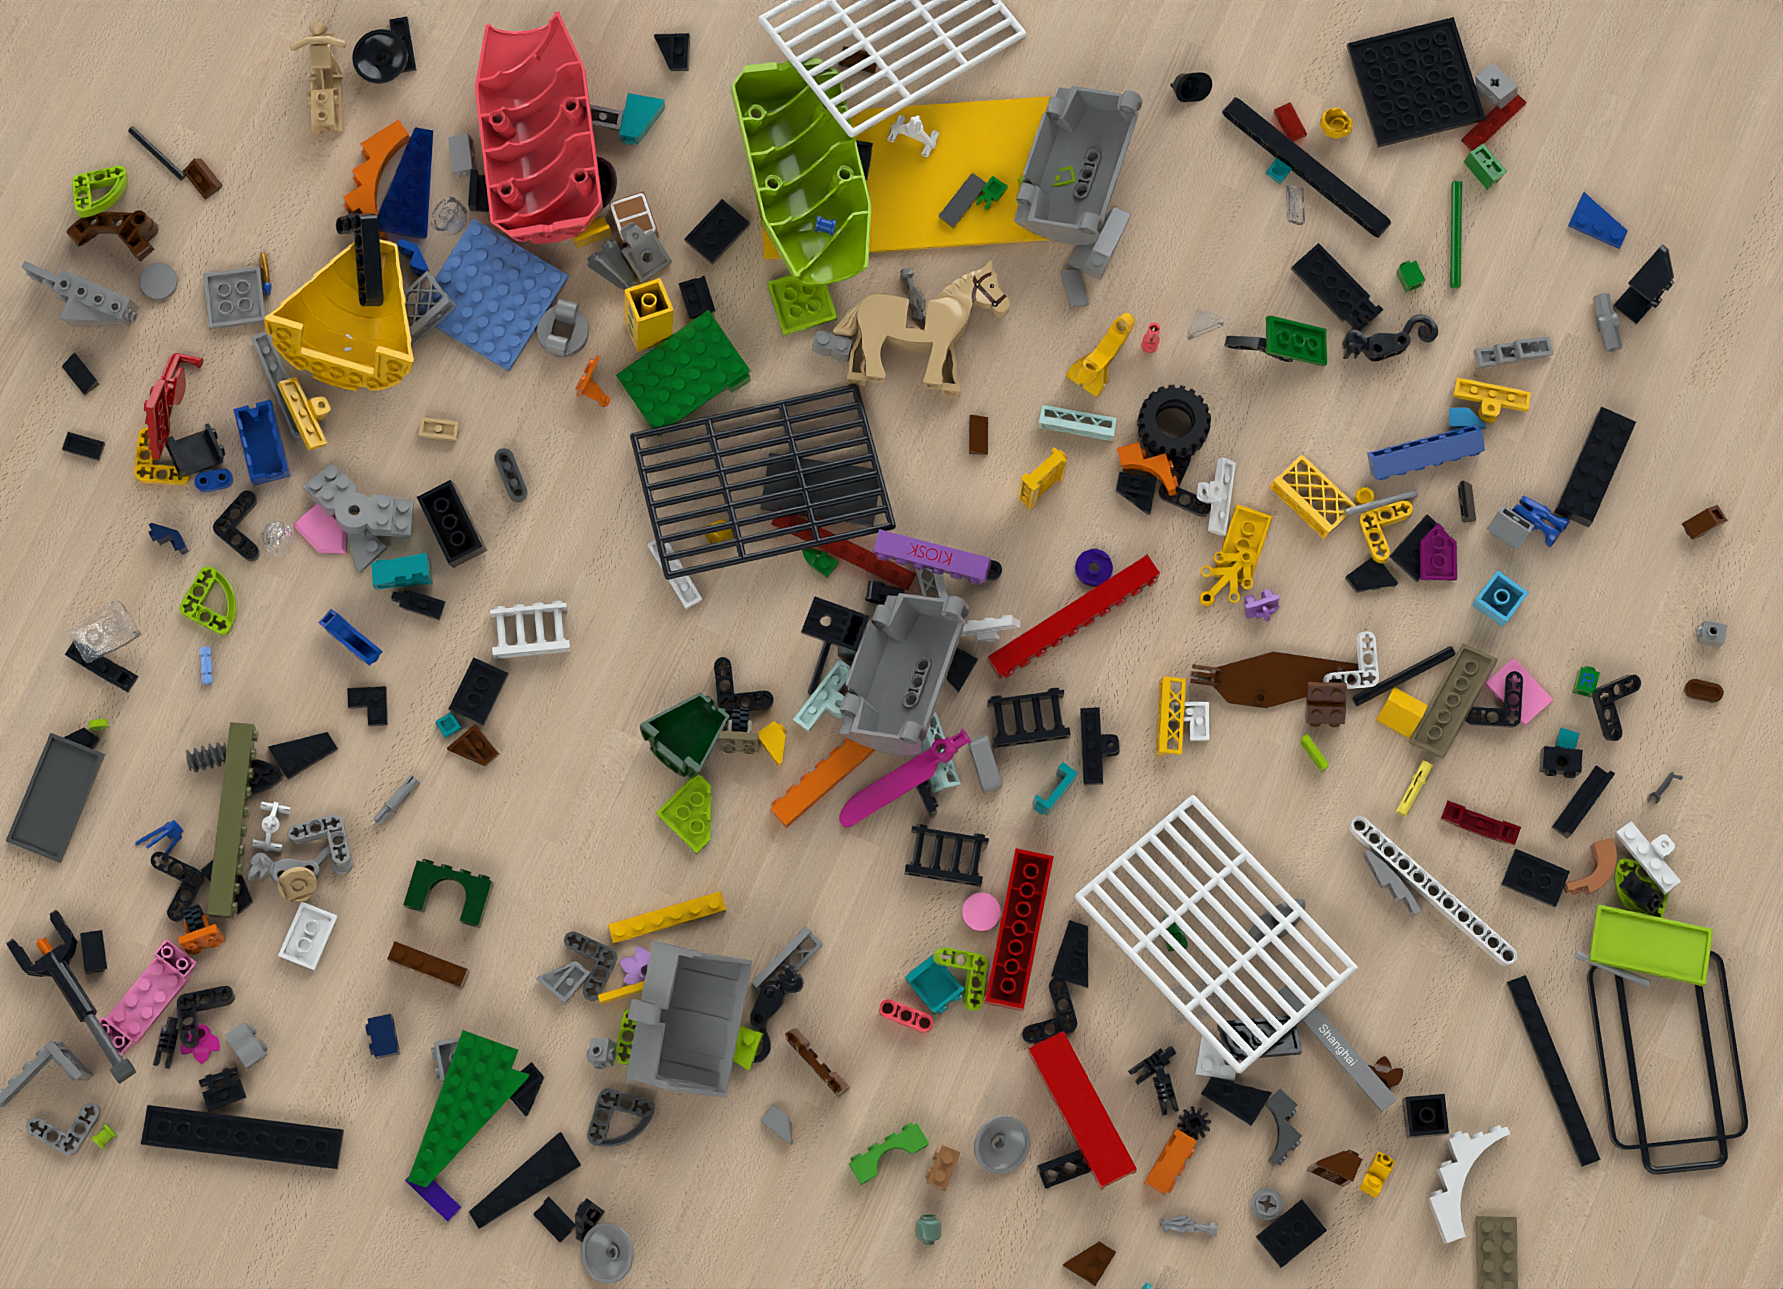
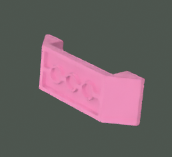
[91,939,197,1057]

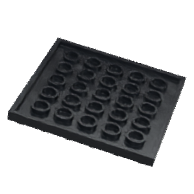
[1346,17,1486,148]

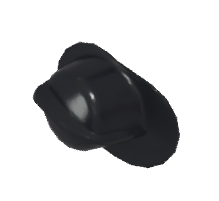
[1170,72,1212,103]

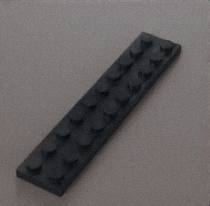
[141,1105,344,1170]

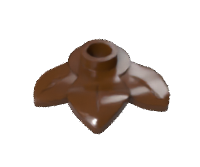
[1368,1056,1403,1090]

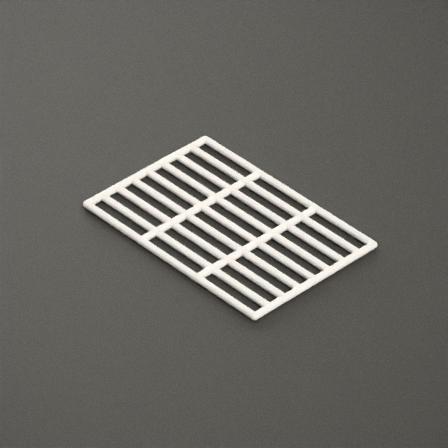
[758,0,1027,137]
[1075,795,1358,1073]

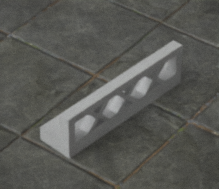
[751,926,823,998]

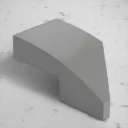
[761,1105,793,1145]

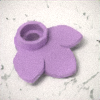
[620,947,650,985]

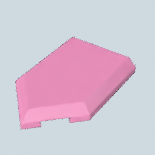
[293,504,347,554]

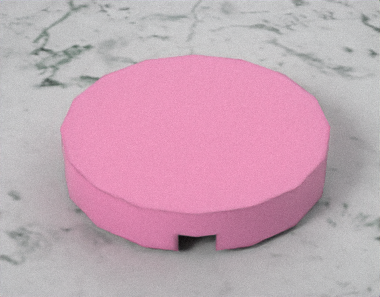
[962,892,1001,931]

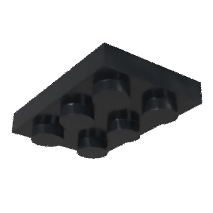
[684,199,750,265]
[448,657,509,726]
[1501,849,1570,908]
[1256,1199,1327,1268]

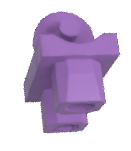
[1244,589,1280,622]

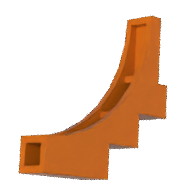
[343,120,411,241]

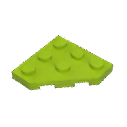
[656,774,711,854]

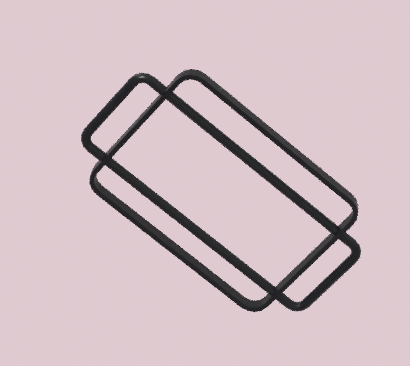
[1587,951,1748,1175]

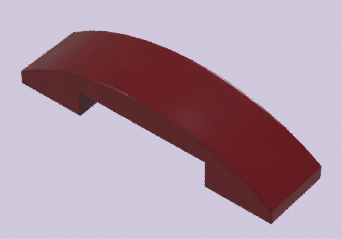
[1441,800,1521,846]

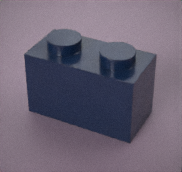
[365,1014,400,1059]

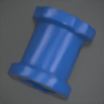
[814,215,837,236]

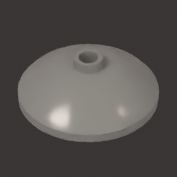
[974,1115,1030,1174]
[581,1223,634,1283]

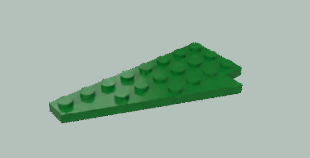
[408,1030,529,1187]

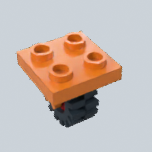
[178,904,225,955]

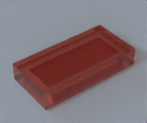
[1273,102,1307,142]

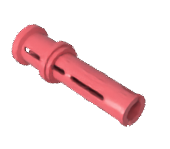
[1141,322,1160,353]

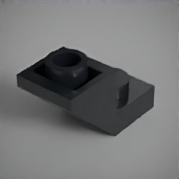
[1619,871,1664,915]

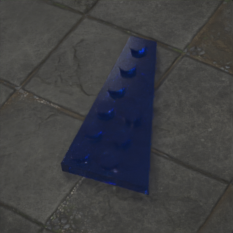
[377,127,433,239]

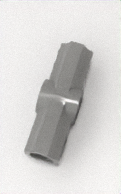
[1593,293,1622,352]

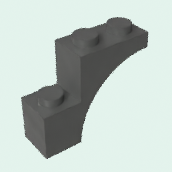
[1265,1089,1302,1166]

